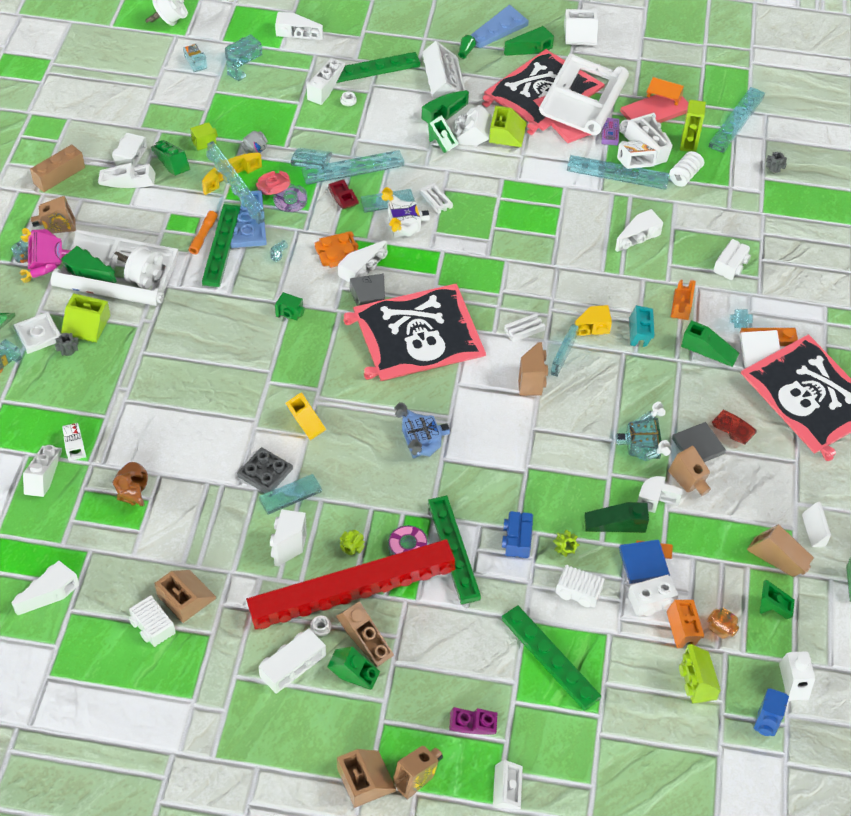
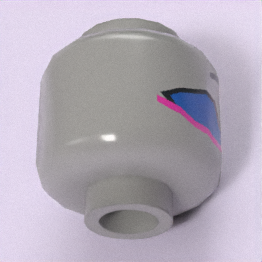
[242,131,268,154]

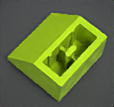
[489,106,527,147]
[61,293,111,343]
[679,644,721,704]

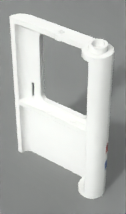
[539,53,629,135]
[51,230,178,306]

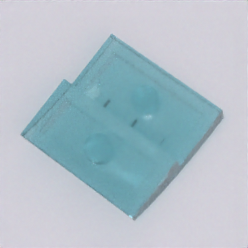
[291,148,332,170]

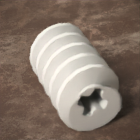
[669,151,704,187]

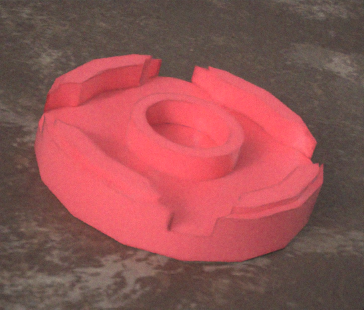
[256,171,290,195]

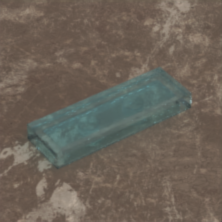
[361,189,415,213]
[551,324,578,377]
[259,474,322,515]

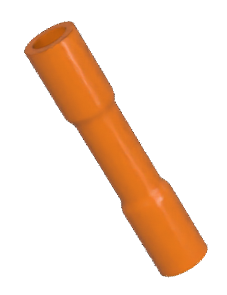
[188,211,218,255]

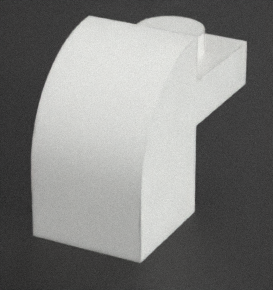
[637,476,683,513]

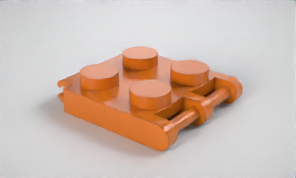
[314,231,359,268]

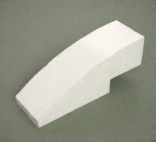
[98,163,156,188]

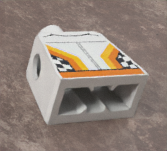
[617,141,657,169]

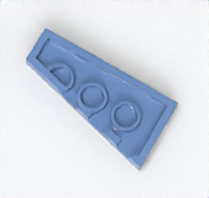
[471,5,529,48]
[231,190,267,248]

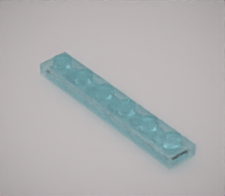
[709,87,765,153]
[206,141,265,224]
[302,150,404,185]
[567,155,670,190]

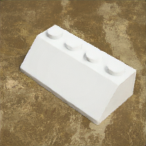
[422,41,465,99]

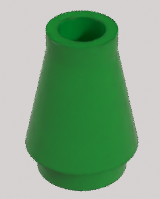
[458,35,476,59]

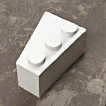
[624,113,673,165]

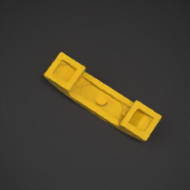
[202,153,262,195]

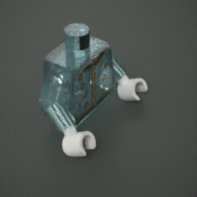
[616,402,671,461]

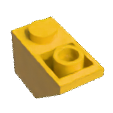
[573,305,612,336]
[286,392,327,440]

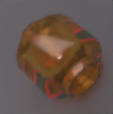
[706,607,739,639]

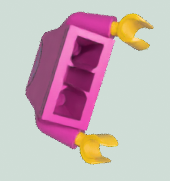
[20,228,71,283]

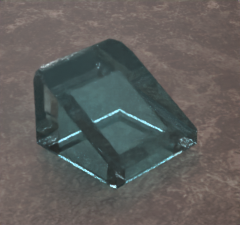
[226,61,246,81]

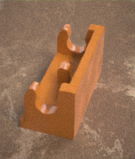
[647,77,684,106]
[671,280,696,320]
[666,600,704,648]

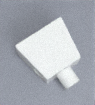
[779,651,815,701]

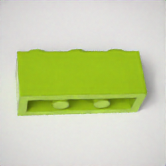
[680,99,706,152]

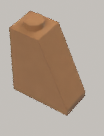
[747,524,814,577]

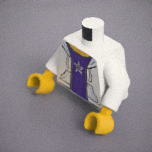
[382,187,430,238]

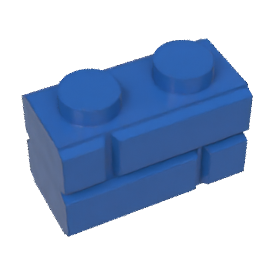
[502,511,533,558]
[754,688,789,736]

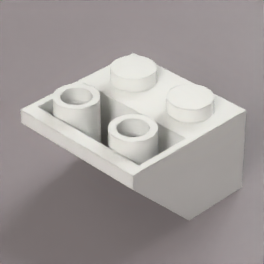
[564,9,598,45]
[452,105,493,146]
[270,509,307,567]

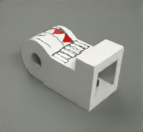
[62,423,86,461]

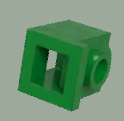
[275,292,305,321]

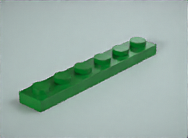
[336,52,420,83]
[202,204,240,287]
[428,495,481,605]
[501,605,601,711]

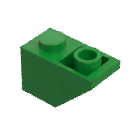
[327,646,381,690]

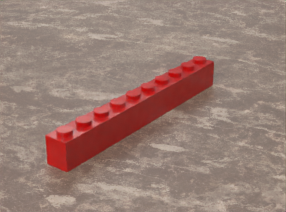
[246,539,455,630]

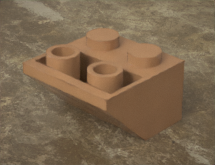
[518,342,548,396]
[154,570,216,623]
[337,749,396,808]

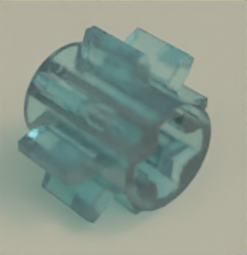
[730,309,753,328]

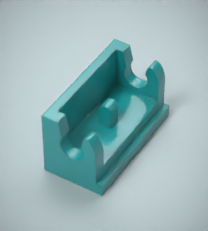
[629,305,655,347]

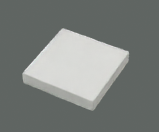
[13,312,61,354]
[740,330,780,369]

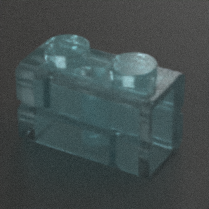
[225,34,263,69]

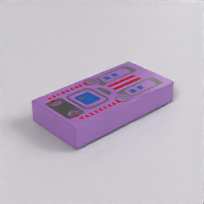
[601,118,619,146]

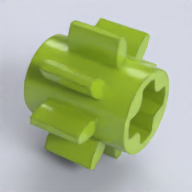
[339,530,365,555]
[553,530,580,557]

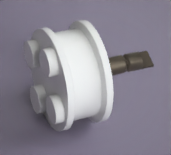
[145,0,188,26]
[114,245,163,289]

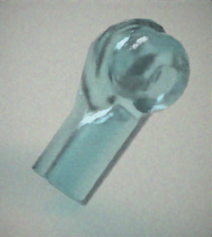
[270,240,288,261]

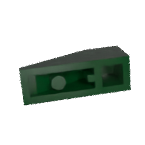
[585,502,649,533]

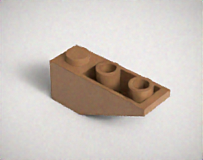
[336,601,394,667]

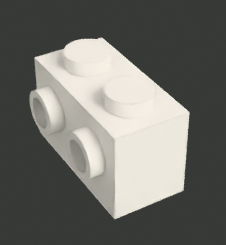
[628,575,678,617]

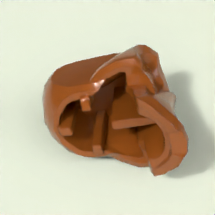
[112,462,148,506]

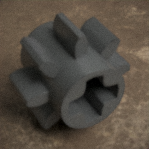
[766,152,787,173]
[55,333,79,356]

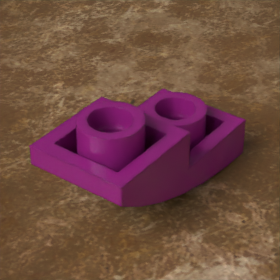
[449,707,498,735]

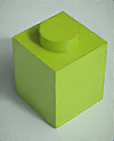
[190,122,218,151]

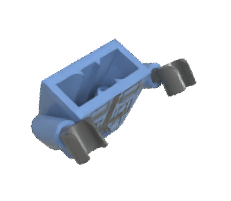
[394,402,450,458]

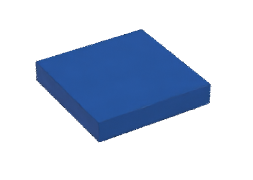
[619,539,670,584]

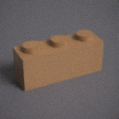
[30,144,85,192]

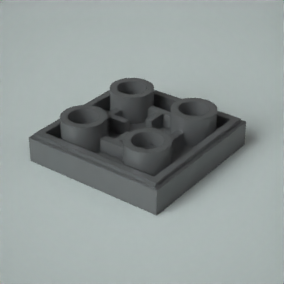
[672,422,726,462]
[237,447,293,495]

